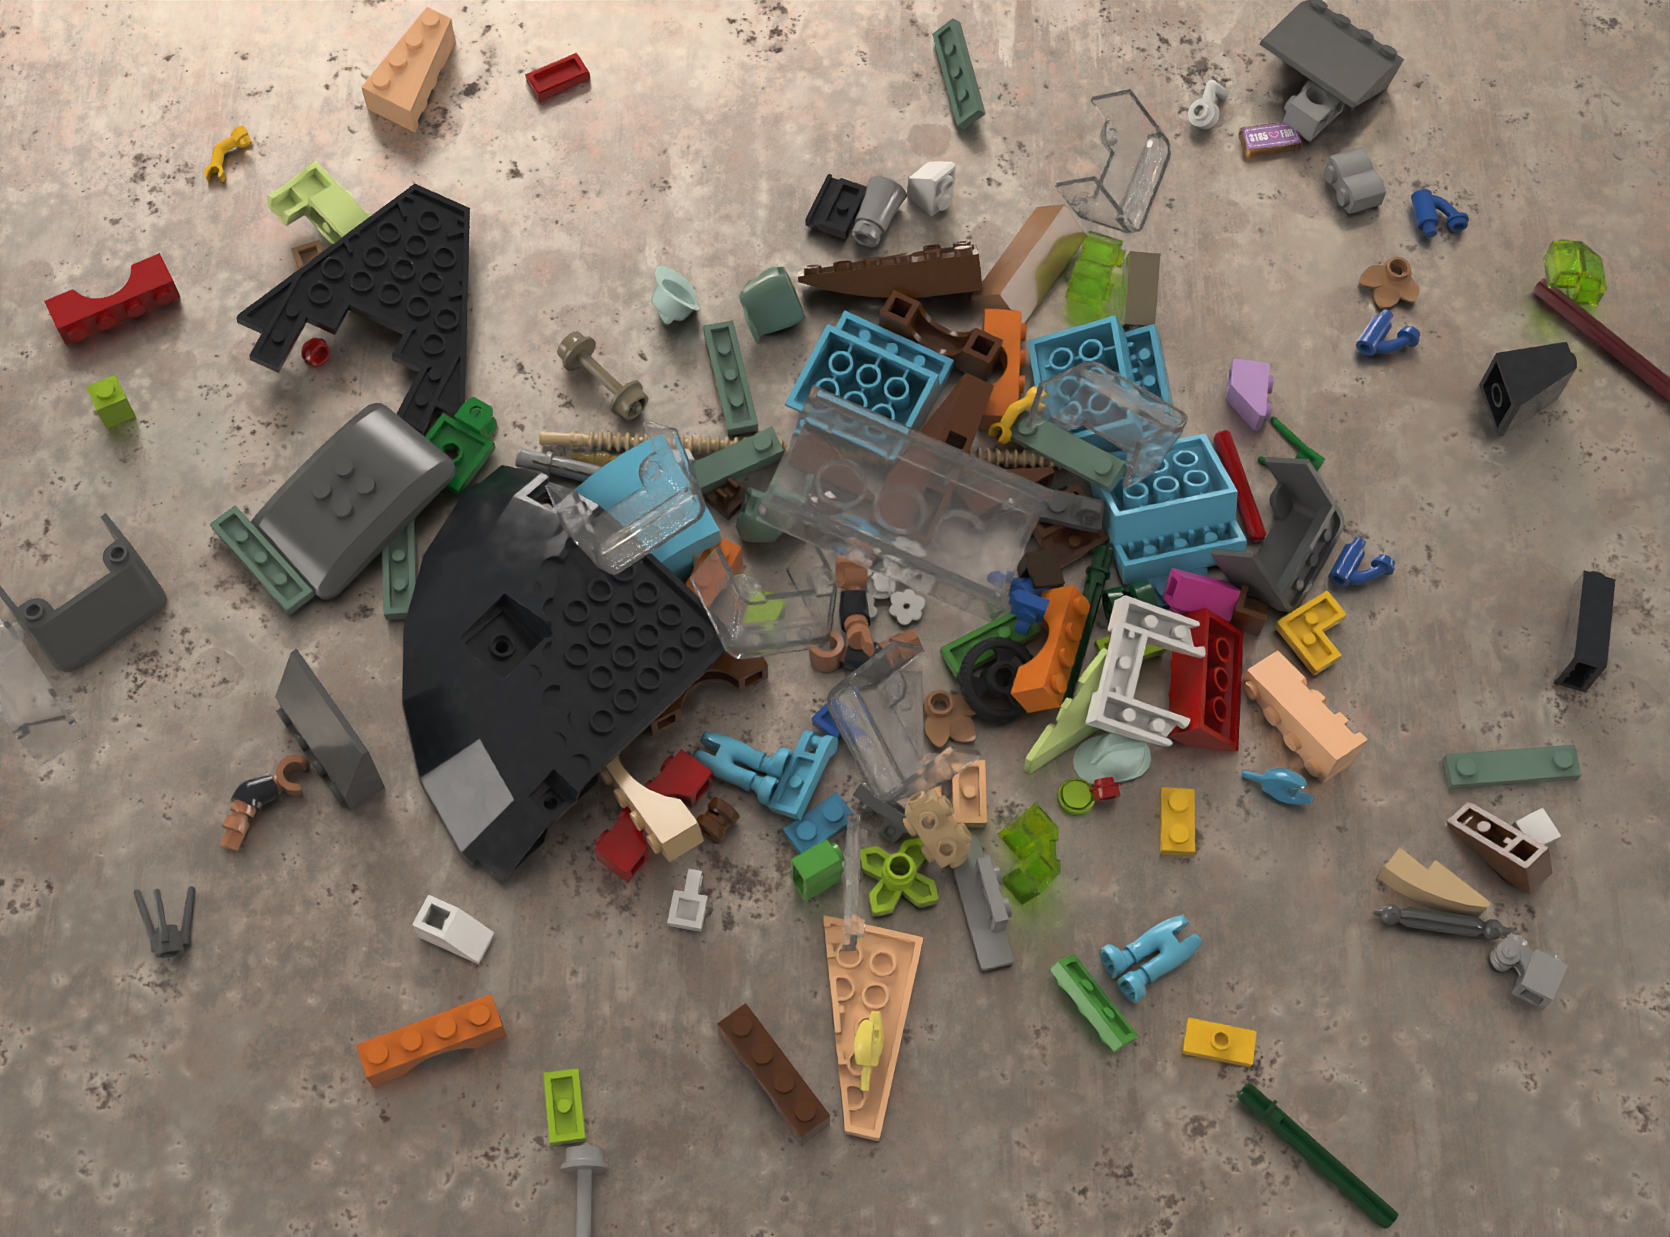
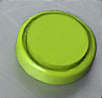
[1057,778,1095,816]

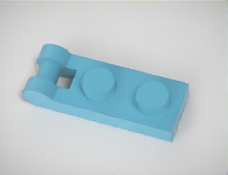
[768,730,838,820]

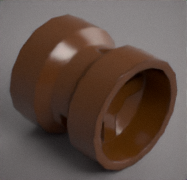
[696,797,740,844]

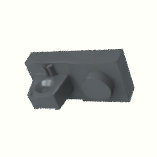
[1037,487,1105,534]
[853,782,909,844]

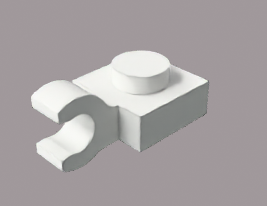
[667,869,708,932]

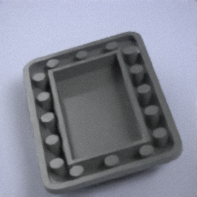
[251,403,456,599]

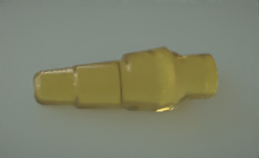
[572,452,618,467]

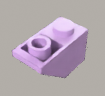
[1226,358,1274,431]

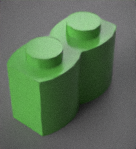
[789,839,845,902]

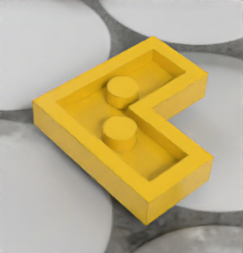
[1274,590,1347,676]

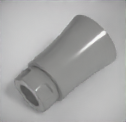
[852,176,907,247]

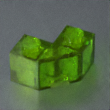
[1065,231,1126,308]
[1543,239,1607,305]
[997,802,1061,905]

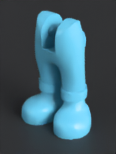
[692,731,793,806]
[1099,914,1203,1003]

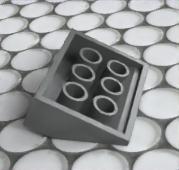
[1259,0,1404,108]
[275,649,385,809]

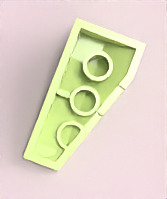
[1024,647,1134,775]

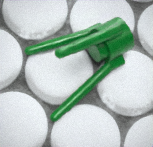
[1258,417,1326,471]

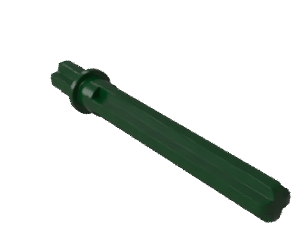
[1062,544,1114,704]
[1237,1083,1398,1229]

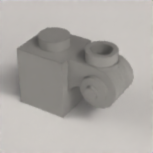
[1490,934,1568,1009]

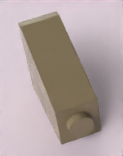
[1121,251,1161,331]

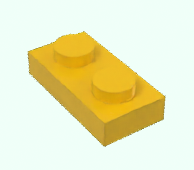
[1160,787,1195,856]

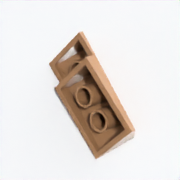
[971,204,1087,323]

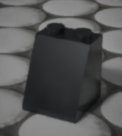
[1479,342,1577,437]

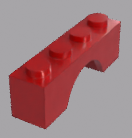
[44,253,180,345]
[595,749,713,883]

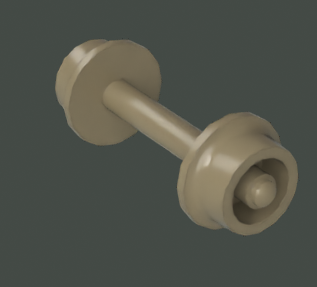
[557,331,649,420]

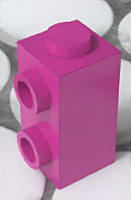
[1162,568,1241,621]

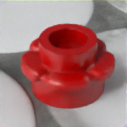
[301,337,330,366]
[1089,777,1122,801]

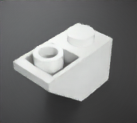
[907,162,956,217]
[412,895,495,964]

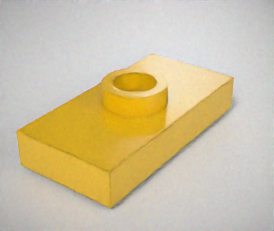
[1182,1017,1257,1068]

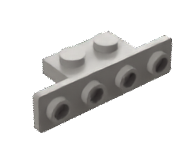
[952,836,1014,971]

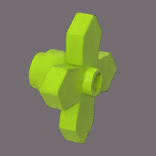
[858,837,939,917]

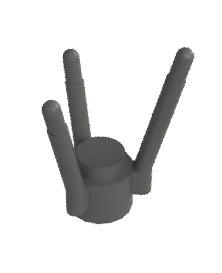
[134,886,195,958]

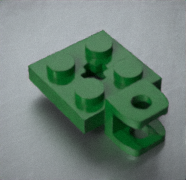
[425,397,497,496]

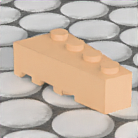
[361,7,456,133]
[1241,650,1368,784]

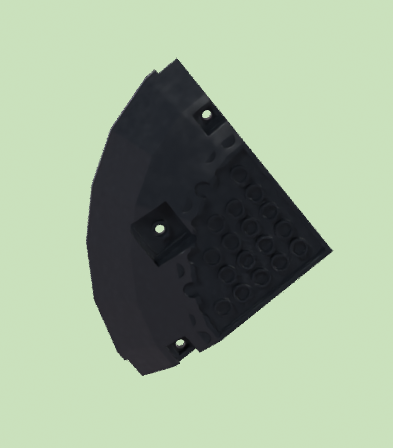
[402,465,741,883]

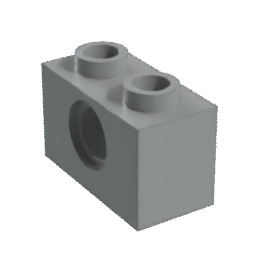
[1282,80,1345,142]

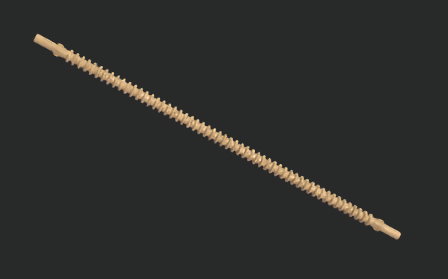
[539,430,1062,470]

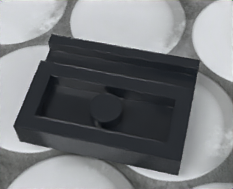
[805,174,867,239]

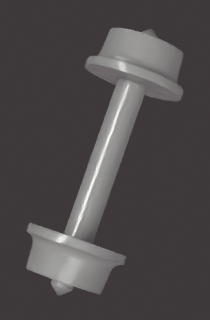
[561,1143,609,1237]

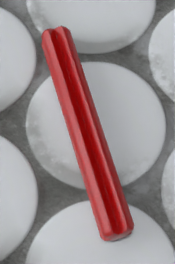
[1213,430,1266,543]

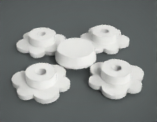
[841,543,925,625]

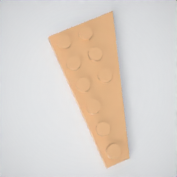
[823,915,924,1142]

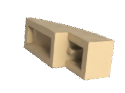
[1376,848,1491,917]

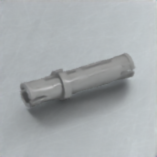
[515,447,602,481]

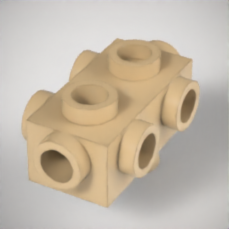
[903,788,972,868]

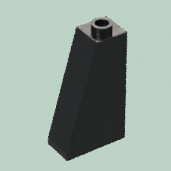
[1554,570,1616,693]

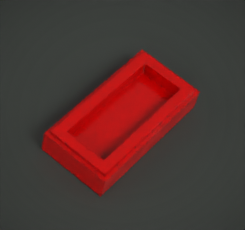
[525,52,590,101]

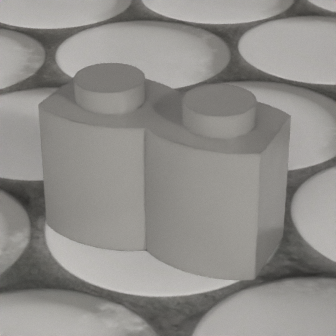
[1324,147,1386,214]

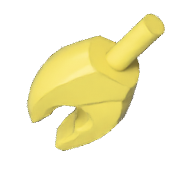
[854,1011,884,1091]

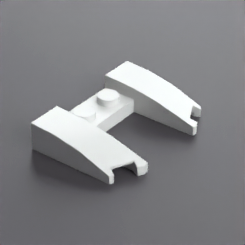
[1085,595,1205,747]

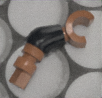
[835,556,875,657]
[809,628,922,675]
[219,755,310,851]

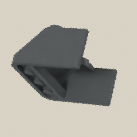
[1210,457,1344,612]
[0,513,167,672]

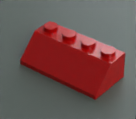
[1168,608,1244,752]

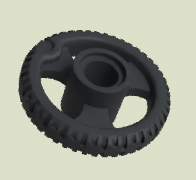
[959,637,1034,722]

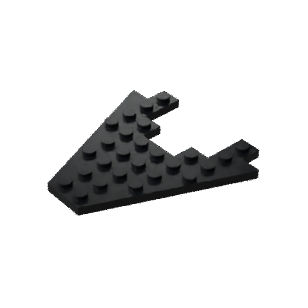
[237,183,470,435]

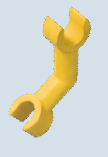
[204,125,252,184]
[988,386,1046,444]

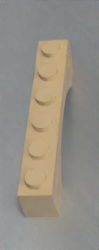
[600,754,704,862]

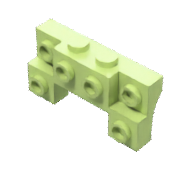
[266,161,371,244]

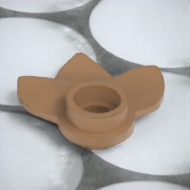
[1359,257,1419,309]
[923,690,976,748]

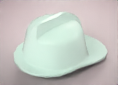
[652,266,700,325]
[1073,732,1151,786]

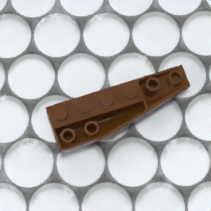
[798,240,983,298]
[864,373,994,554]

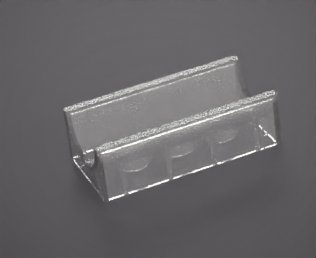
[755,385,1054,622]

